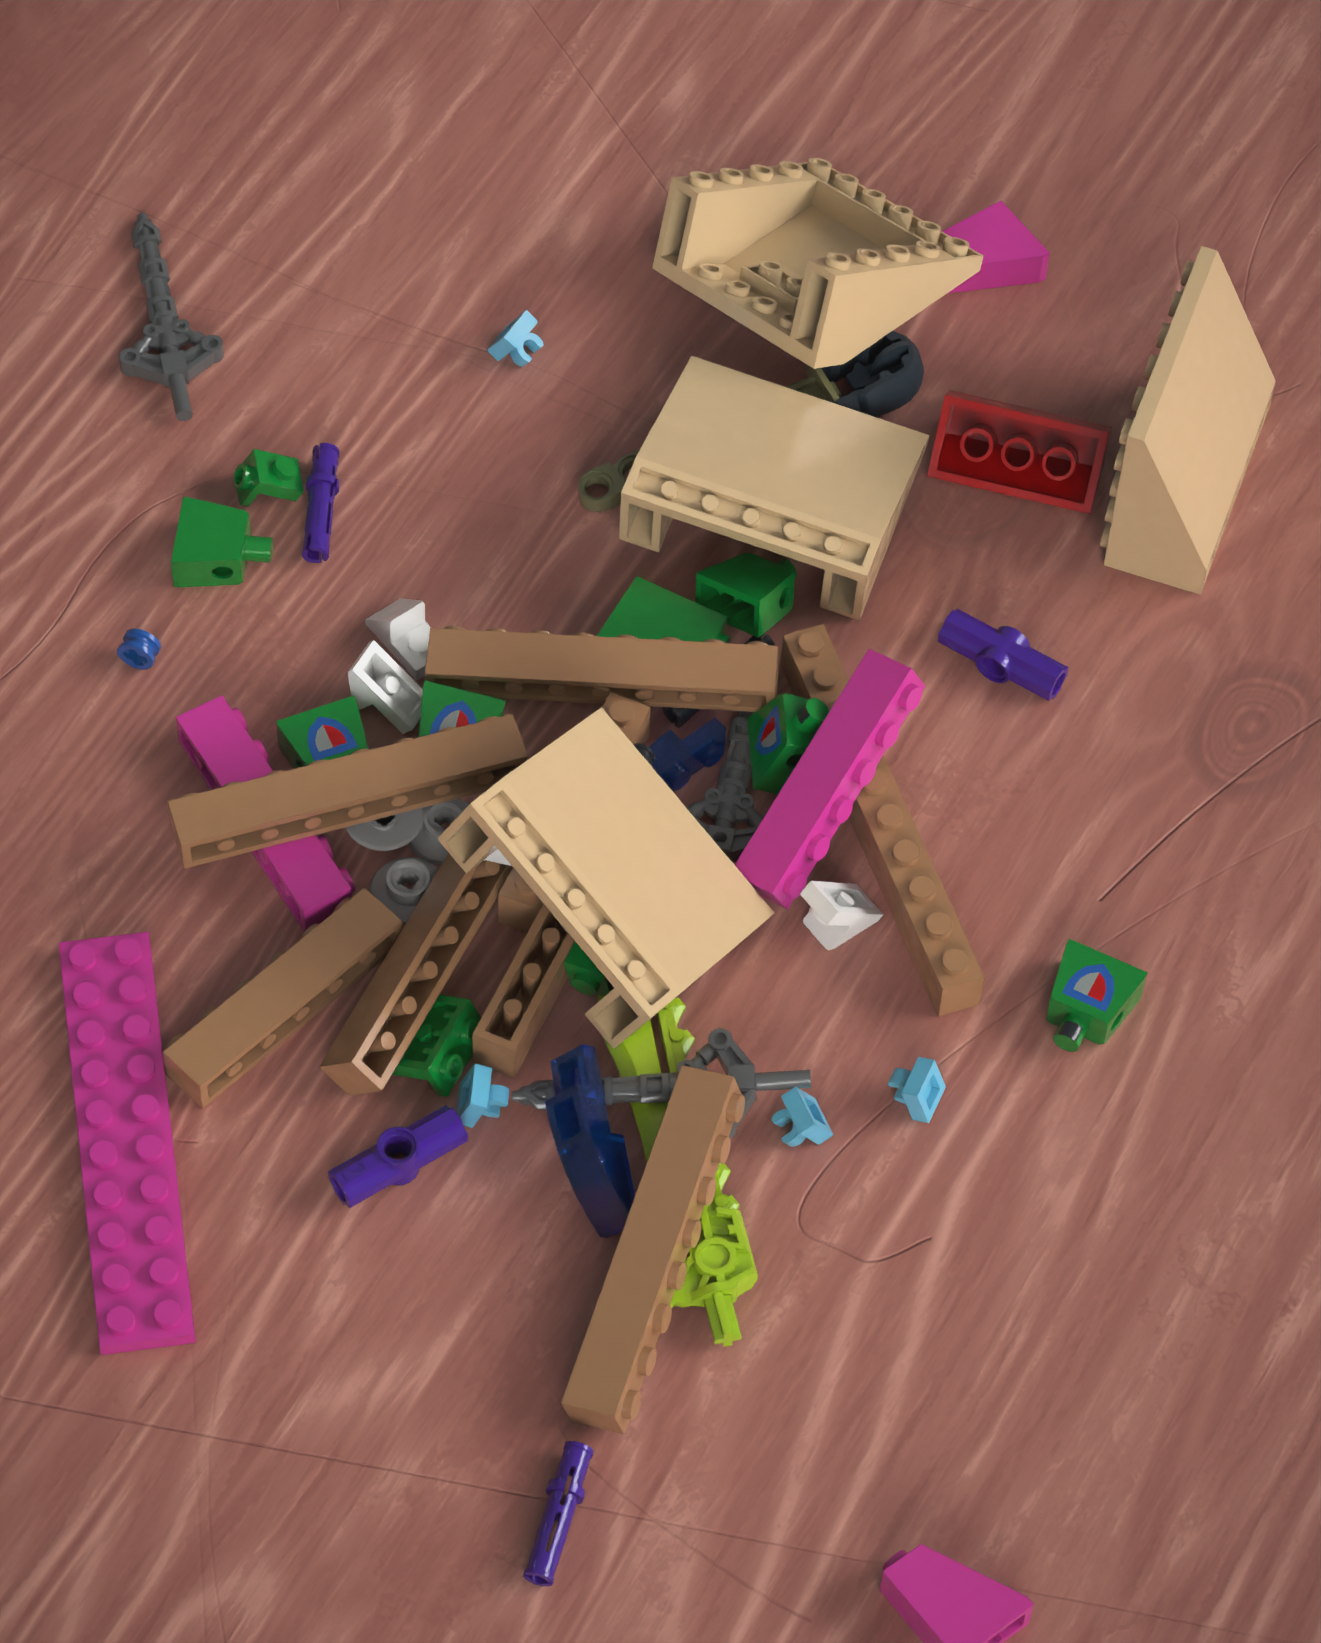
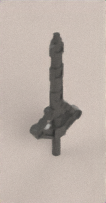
[119,213,224,421]
[686,711,764,861]
[512,1028,811,1139]

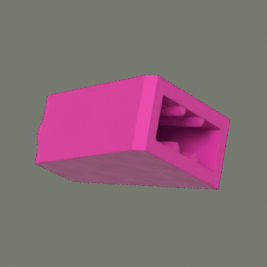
[942,201,1050,293]
[879,1544,1034,1643]

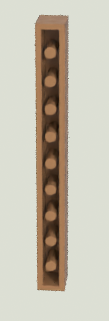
[780,624,985,1017]

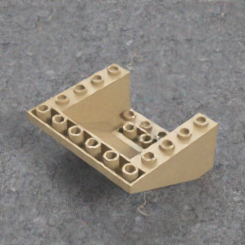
[652,158,984,369]
[1100,246,1276,595]
[619,356,929,621]
[437,707,775,1049]

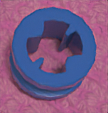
[117,628,161,670]

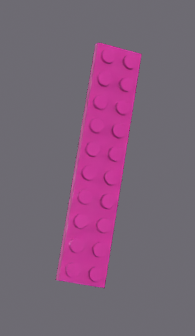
[59,932,196,1355]

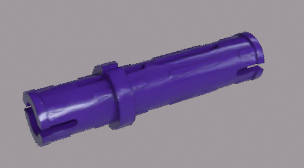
[302,443,340,563]
[523,1441,594,1587]

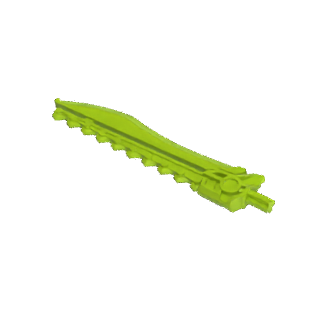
[598,995,758,1347]

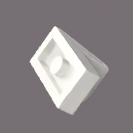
[365,598,431,681]
[348,640,423,734]
[800,881,884,950]

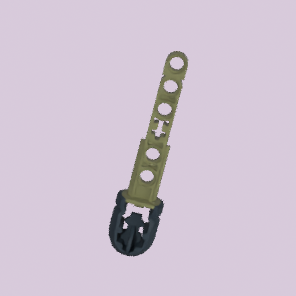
[578,331,924,512]

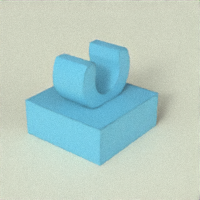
[487,310,544,367]
[888,1057,946,1123]
[456,1064,510,1128]
[772,1086,834,1147]

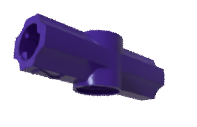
[938,609,1069,701]
[328,1105,468,1208]

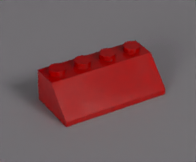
[927,390,1112,514]

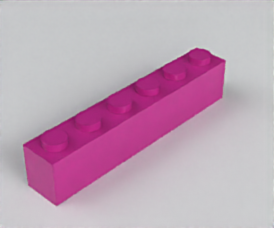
[735,649,925,910]
[176,695,355,932]

